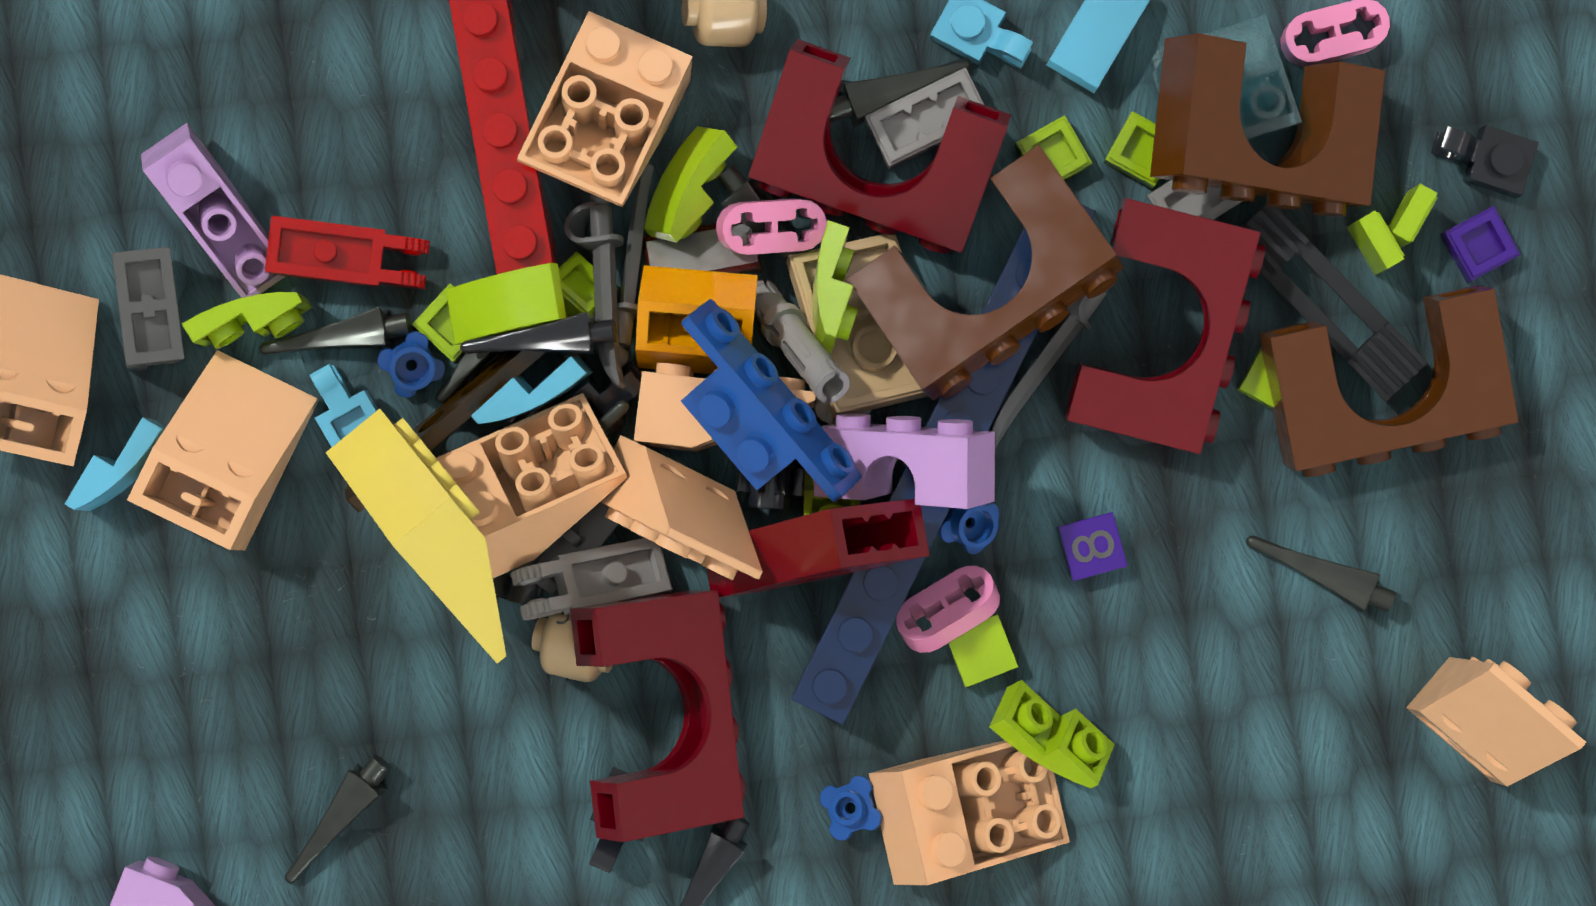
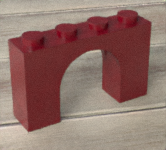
[748,39,1011,254]
[1064,198,1265,454]
[570,590,745,842]

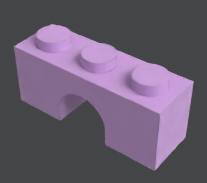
[814,413,995,509]

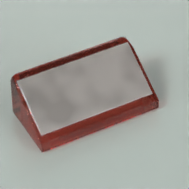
[643,221,762,274]

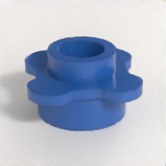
[378,331,445,398]
[938,502,999,554]
[820,776,882,840]

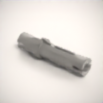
[754,280,850,403]

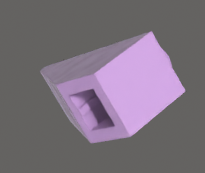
[141,123,286,298]

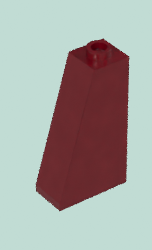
[706,499,930,598]

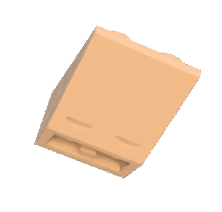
[517,11,693,207]
[0,274,99,466]
[127,350,319,551]
[634,363,816,452]
[437,393,627,578]
[601,435,763,580]
[1406,657,1586,786]
[869,740,1070,885]

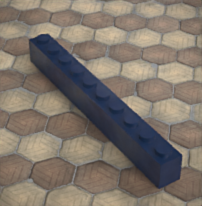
[791,204,1096,725]

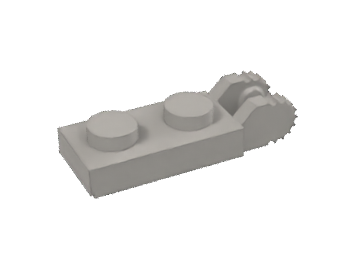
[510,538,673,621]

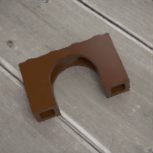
[1150,33,1385,217]
[847,144,1124,400]
[1258,285,1519,477]

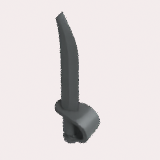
[617,163,654,367]
[564,194,625,389]
[991,284,1114,448]

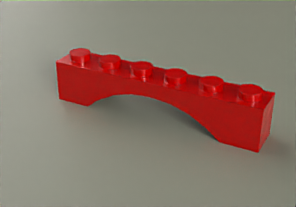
[449,0,559,274]

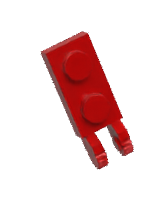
[264,216,430,289]

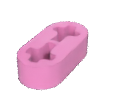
[1280,0,1390,67]
[716,199,827,255]
[896,566,1000,653]

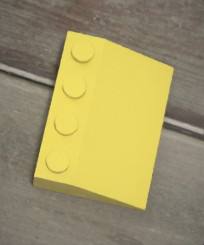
[326,408,506,664]

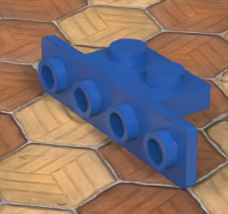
[681,299,862,502]

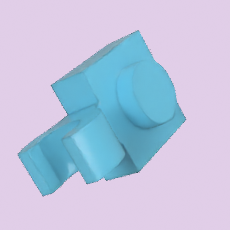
[930,0,1033,69]
[310,364,378,447]

